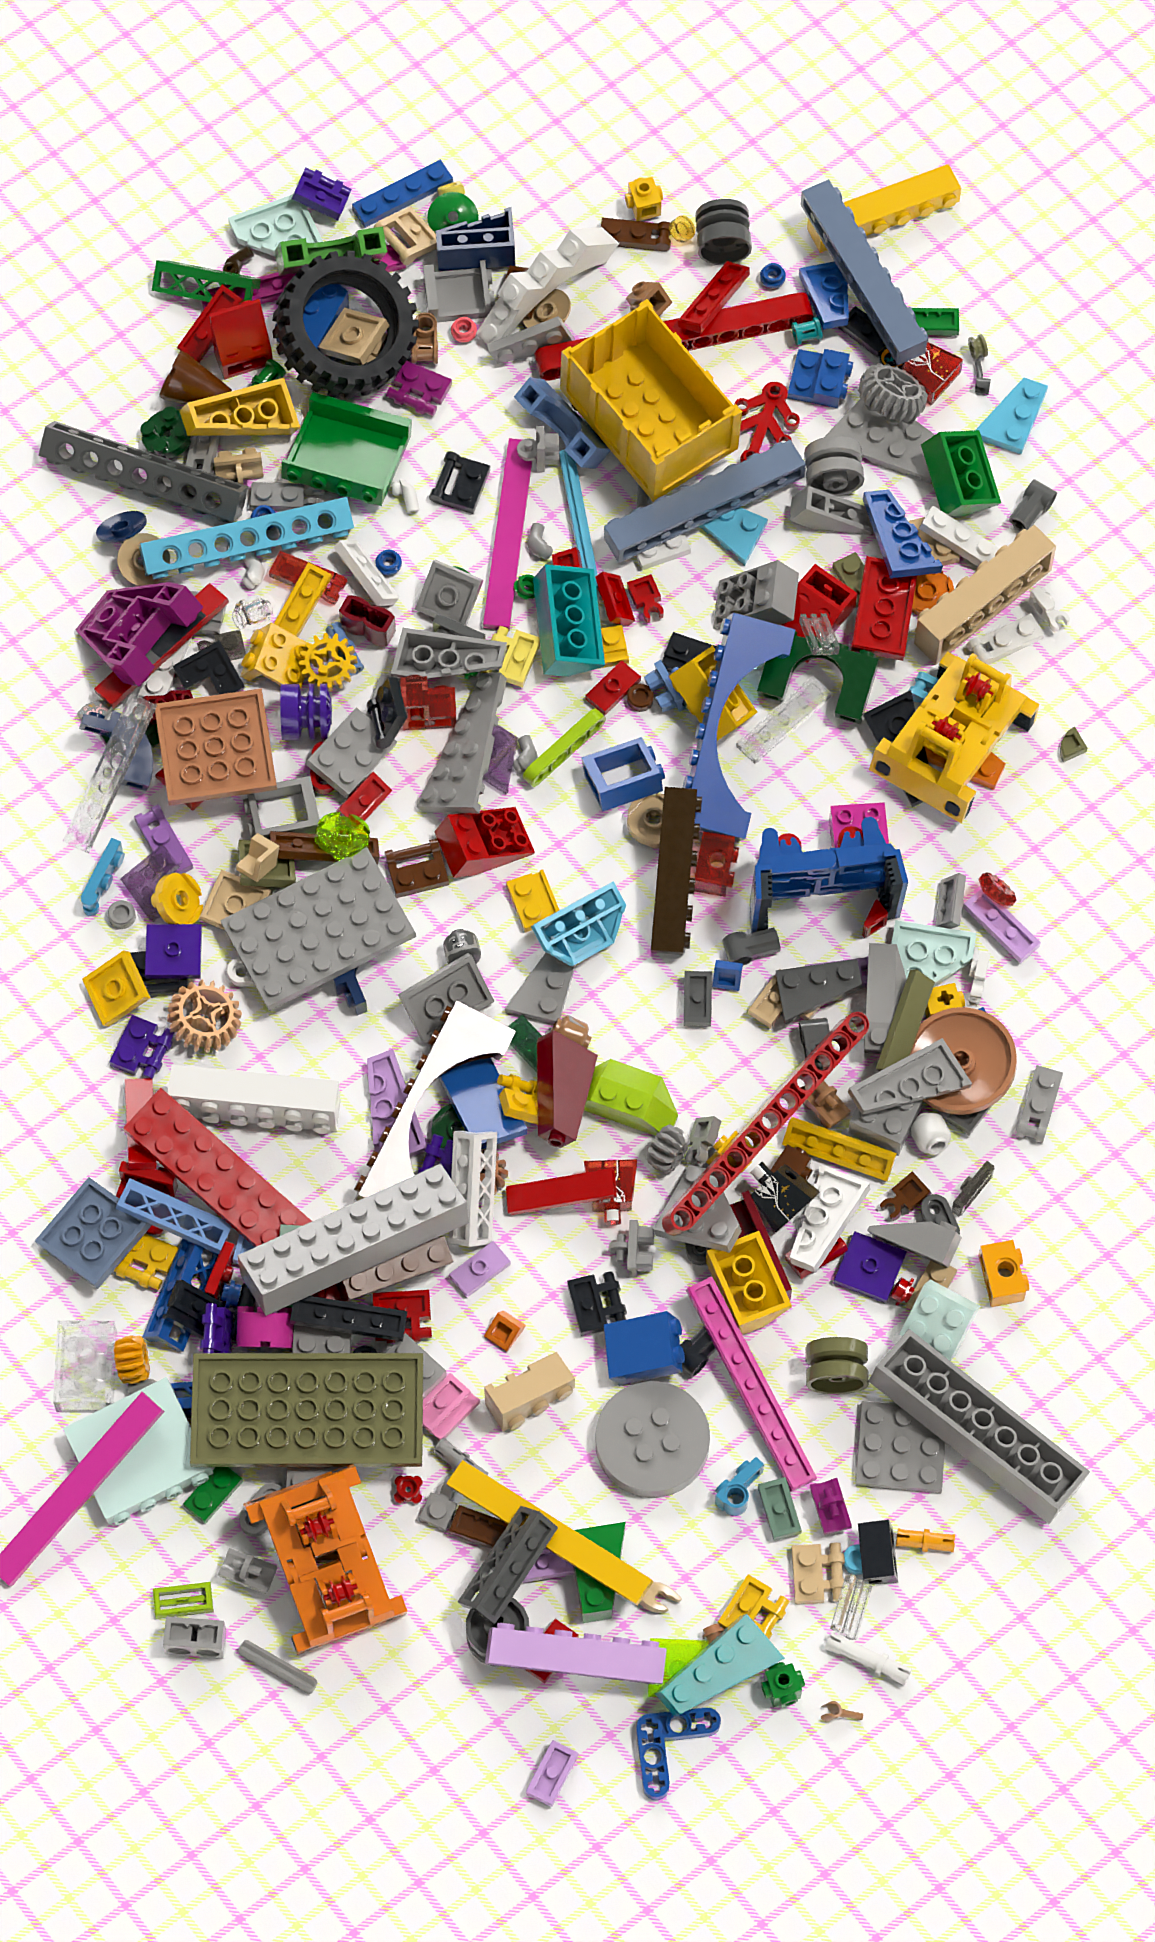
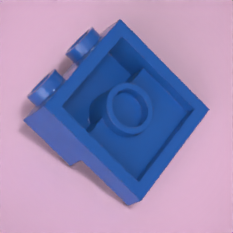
[787,349,854,408]

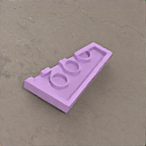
[367,1049,427,1157]

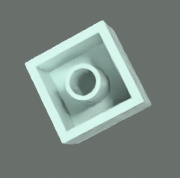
[899,1279,980,1361]

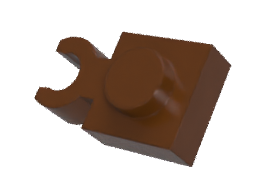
[880,1171,932,1221]

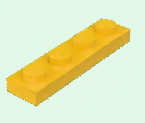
[782,1116,897,1181]

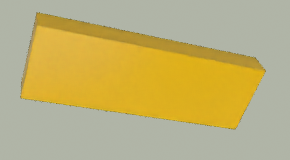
[274,562,332,637]

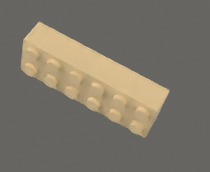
[914,525,1056,665]

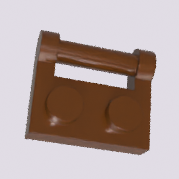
[384,838,449,898]

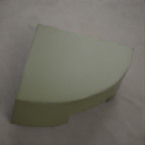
[1060,726,1088,763]

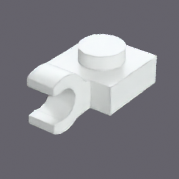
[1028,585,1070,633]

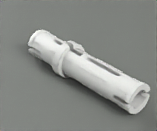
[825,1632,912,1686]

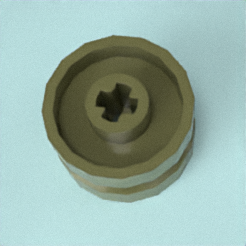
[805,1337,869,1395]

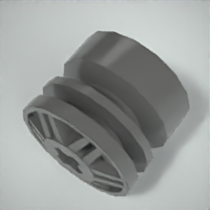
[695,199,752,265]

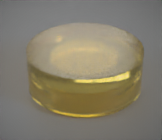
[669,215,695,243]

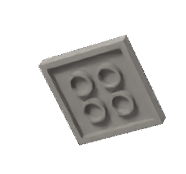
[855,1401,945,1494]

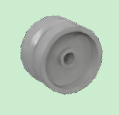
[804,436,865,496]

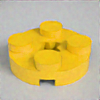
[151,872,203,924]

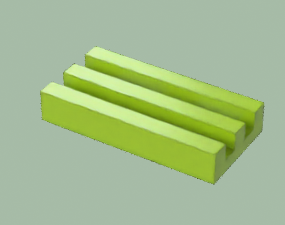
[153,1582,214,1619]

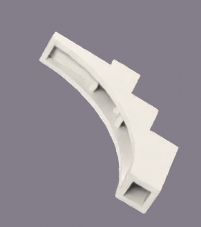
[476,227,619,344]

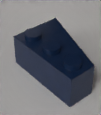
[436,206,516,271]

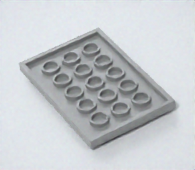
[220,847,417,1011]

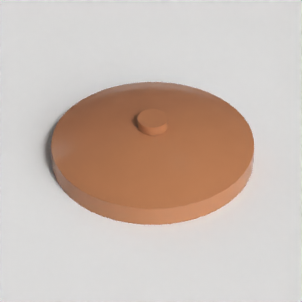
[910,1007,1017,1115]

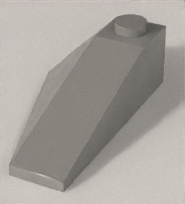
[864,943,907,1054]

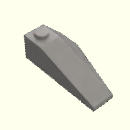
[391,627,507,680]

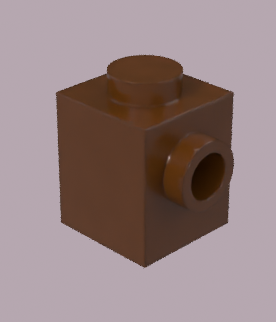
[771,1144,813,1180]

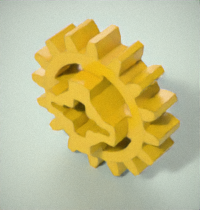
[299,633,358,692]

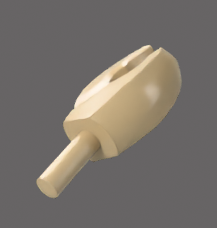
[639,1581,682,1613]

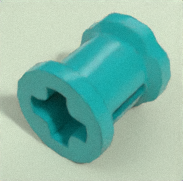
[791,317,823,346]

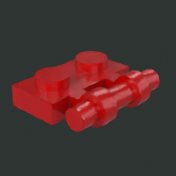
[373,1290,432,1344]

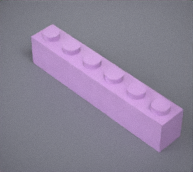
[485,1623,666,1685]

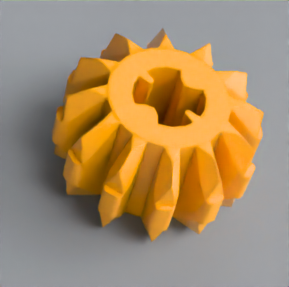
[113,1335,150,1384]

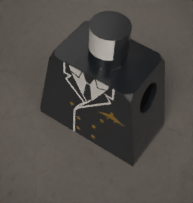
[750,1161,820,1233]

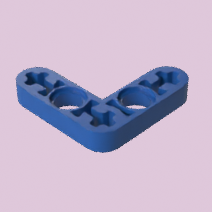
[636,1707,721,1801]

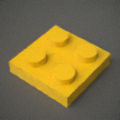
[82,950,150,1027]

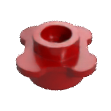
[890,1277,915,1306]
[394,1475,423,1504]

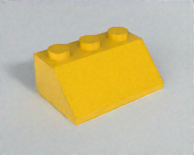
[668,645,757,741]
[706,1231,792,1335]

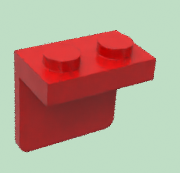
[116,1161,178,1236]

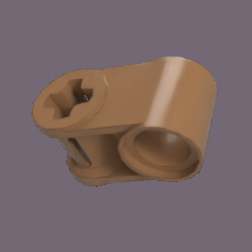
[412,312,438,364]

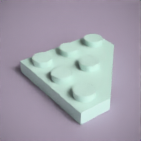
[228,194,323,257]
[891,920,977,987]

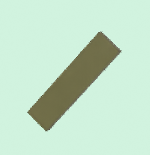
[876,969,935,1072]

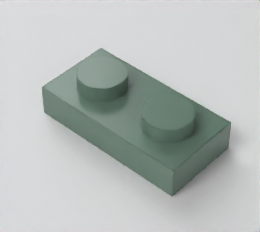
[757,1477,802,1541]

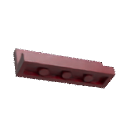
[730,1190,792,1300]

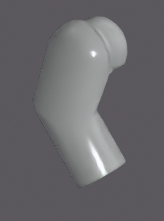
[513,735,538,773]

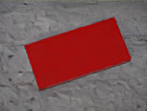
[851,556,917,661]

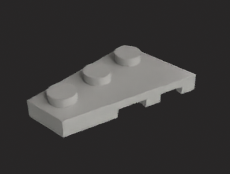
[487,316,575,364]
[505,952,576,1025]

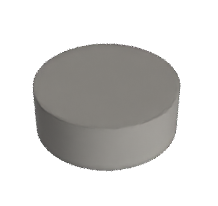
[108,900,136,929]

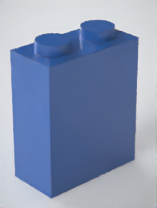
[604,1311,685,1386]

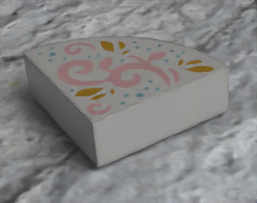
[77,700,113,720]

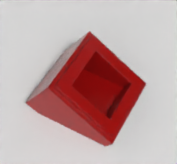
[862,899,888,938]

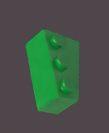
[573,1522,626,1623]

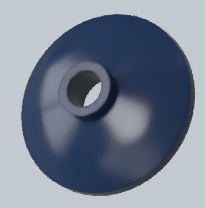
[96,511,147,543]

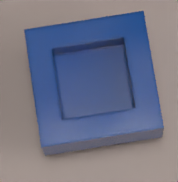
[712,960,743,991]

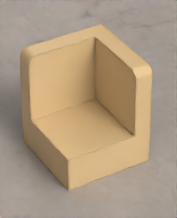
[236,833,280,882]

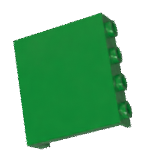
[281,392,412,506]

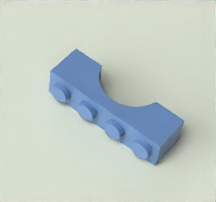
[514,377,610,469]

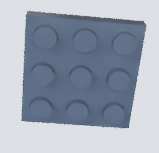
[35,1177,152,1289]

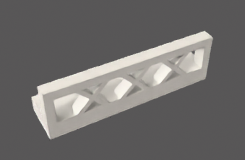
[448,1131,497,1247]

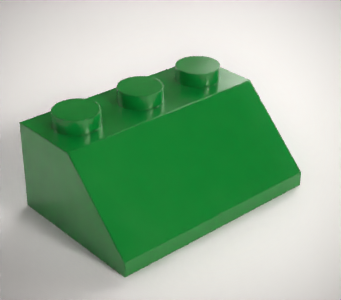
[921,430,1001,517]

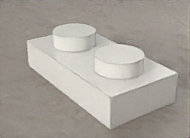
[635,533,691,571]

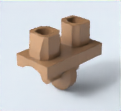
[800,1081,851,1129]

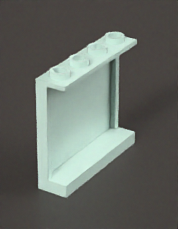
[63,1377,213,1525]

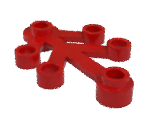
[734,382,800,463]

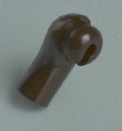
[223,245,254,274]

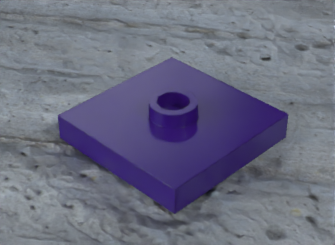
[145,924,202,979]
[834,1231,907,1304]

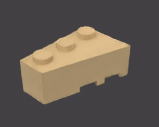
[484,1352,575,1432]

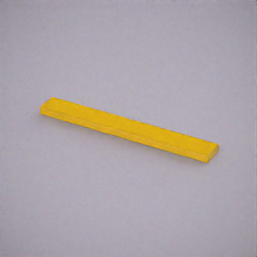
[446,1460,653,1606]

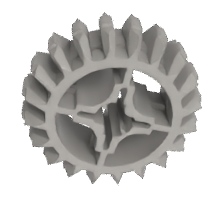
[857,363,928,423]

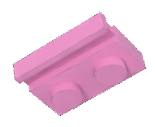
[423,1373,480,1441]

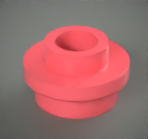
[451,317,477,342]

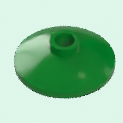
[427,192,479,234]

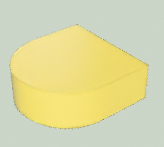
[437,181,466,196]

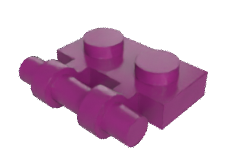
[386,361,452,416]

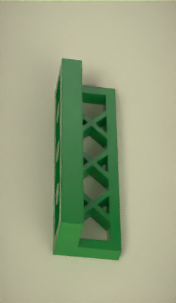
[151,260,261,302]

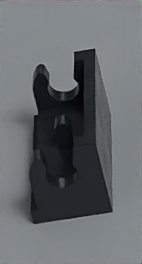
[858,1519,899,1585]

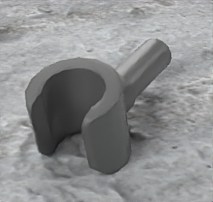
[974,360,991,394]

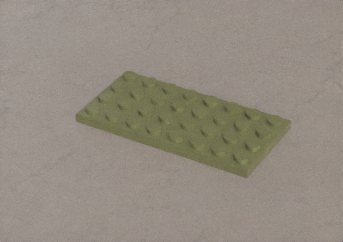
[190,1353,424,1467]

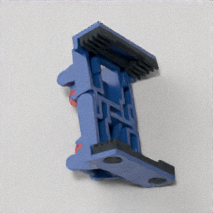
[750,817,909,933]

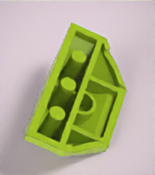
[584,1059,678,1136]

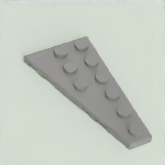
[825,398,935,483]
[416,672,507,813]

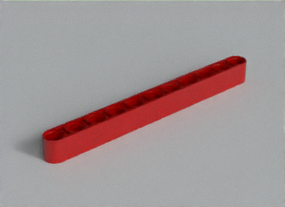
[534,292,814,381]
[662,1012,869,1236]

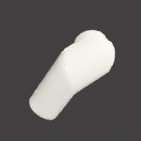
[391,479,420,513]
[243,552,265,589]

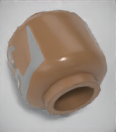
[550,1015,592,1048]

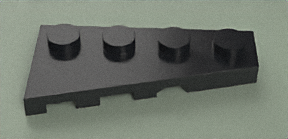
[863,690,929,808]

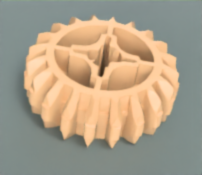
[167,979,242,1054]

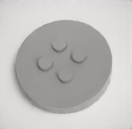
[595,1381,710,1498]

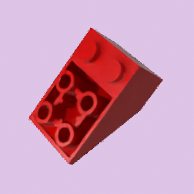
[209,299,273,380]
[781,564,858,664]
[434,807,535,878]

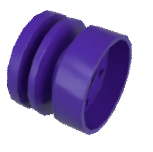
[280,684,332,740]

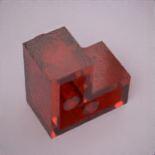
[400,675,457,731]

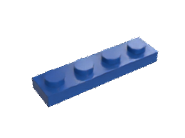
[352,159,454,228]

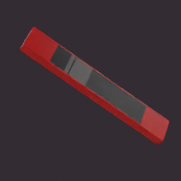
[94,583,229,709]

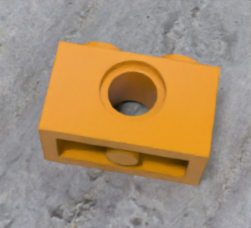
[978,1240,1030,1307]

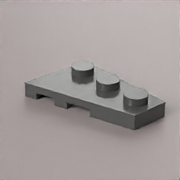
[775,959,862,1025]

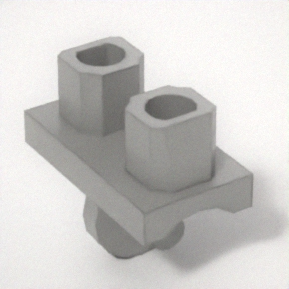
[517,426,559,472]
[608,1220,655,1277]
[218,1548,278,1594]

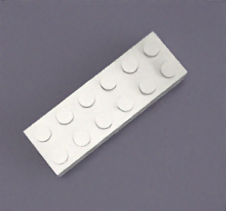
[167,1064,341,1134]

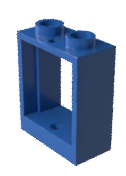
[581,737,665,812]

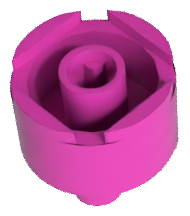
[236,1306,294,1348]

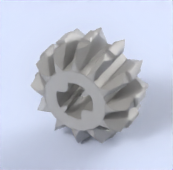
[646,1124,690,1174]

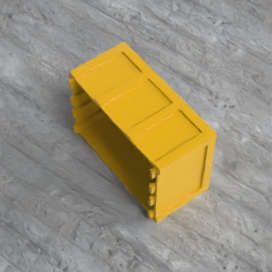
[560,299,742,502]

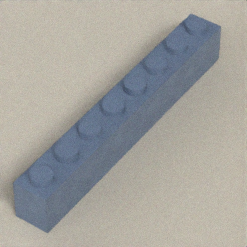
[800,179,928,365]
[604,440,806,563]

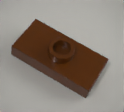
[449,1505,508,1549]

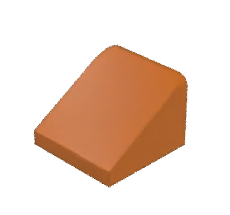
[484,1311,526,1352]

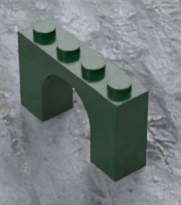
[757,631,879,725]

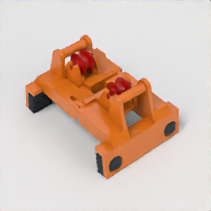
[243,1464,408,1655]

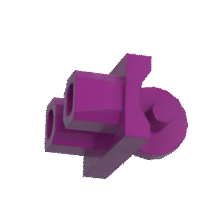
[809,1478,852,1535]

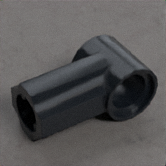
[680,1327,716,1377]

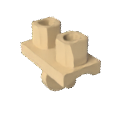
[214,447,264,485]

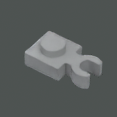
[685,1116,722,1165]

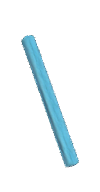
[559,449,598,588]

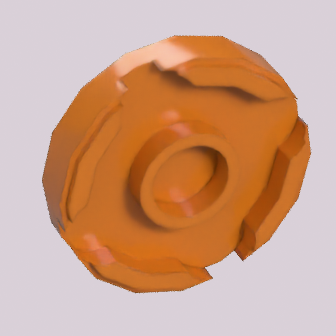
[912,571,954,616]

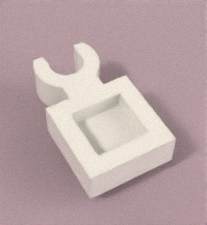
[969,951,991,1004]

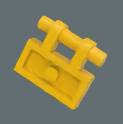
[497,1074,538,1125]
[114,1234,179,1290]
[717,1574,790,1639]

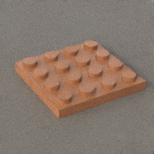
[154,688,277,806]

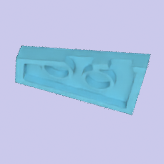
[976,377,1048,455]
[699,507,768,566]

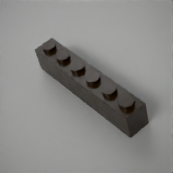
[651,787,702,955]

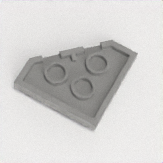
[653,1165,742,1253]

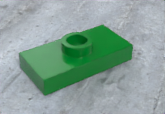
[912,308,959,335]

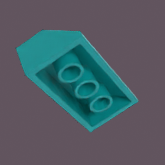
[533,564,605,677]

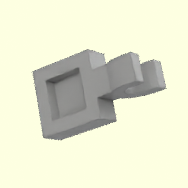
[419,1476,458,1532]

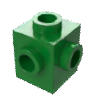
[761,1662,805,1708]

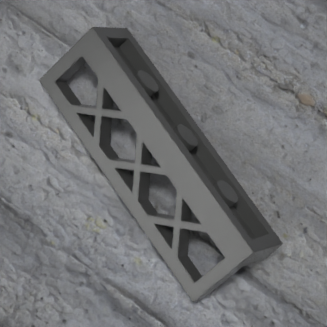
[458,1506,558,1624]

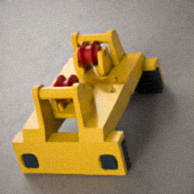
[869,651,1040,823]

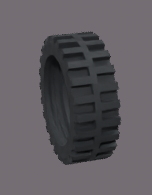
[272,250,419,399]

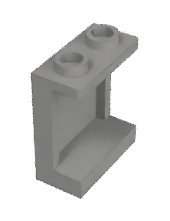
[423,260,495,322]

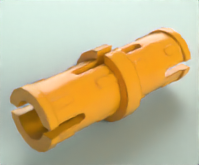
[896,1528,955,1553]

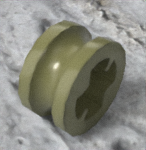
[968,334,988,360]

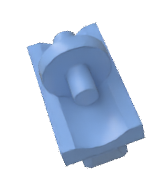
[644,660,686,712]

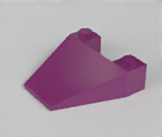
[75,582,203,687]

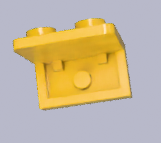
[240,623,307,689]

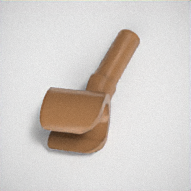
[821,1701,864,1722]

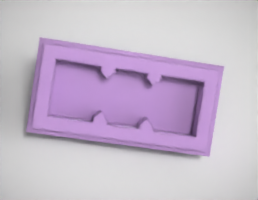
[449,1241,511,1298]

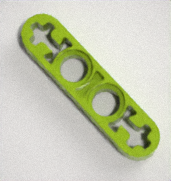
[522,708,606,787]

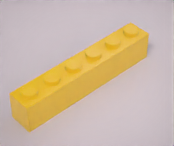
[807,164,962,253]

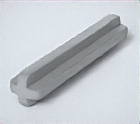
[238,1640,317,1694]

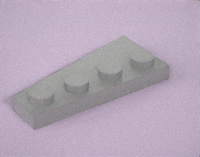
[847,1038,972,1115]

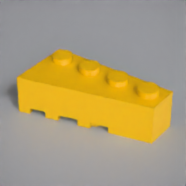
[179,378,300,436]

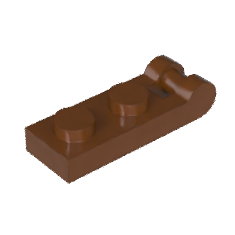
[601,217,673,251]

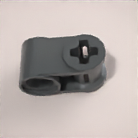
[799,1017,830,1071]

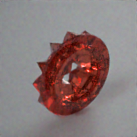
[978,872,1017,907]

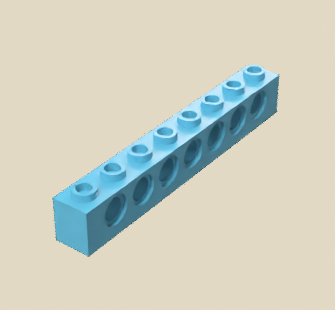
[138,497,354,580]

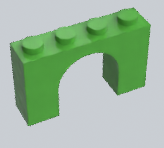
[275,227,387,276]

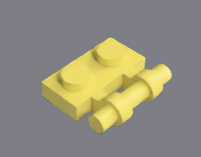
[480,626,540,688]

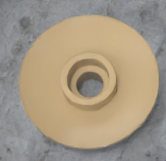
[522,289,571,328]
[117,533,170,586]

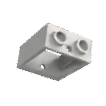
[243,776,322,839]

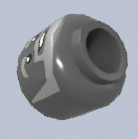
[443,929,481,964]

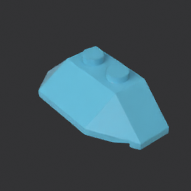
[531,881,626,967]

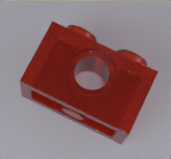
[694,831,740,897]

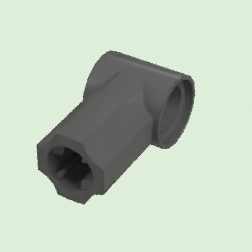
[1009,479,1057,531]
[722,927,781,966]

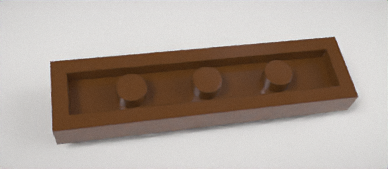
[269,831,380,865]

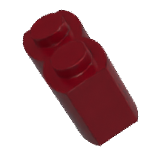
[339,595,396,647]

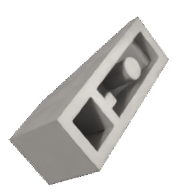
[790,486,874,535]
[867,1221,962,1268]

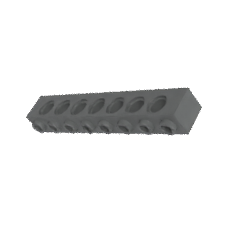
[38,421,249,523]

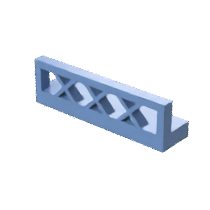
[115,1178,232,1254]

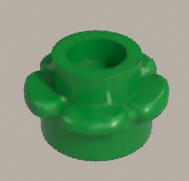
[514,574,535,600]

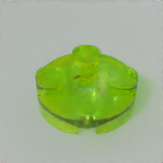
[314,812,370,861]

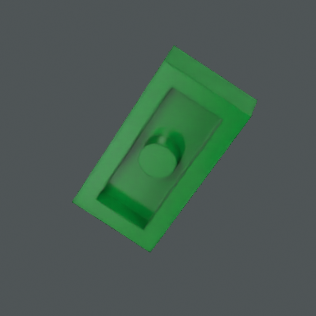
[183,1467,243,1524]

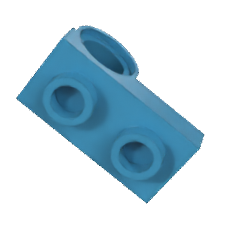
[715,1457,764,1516]

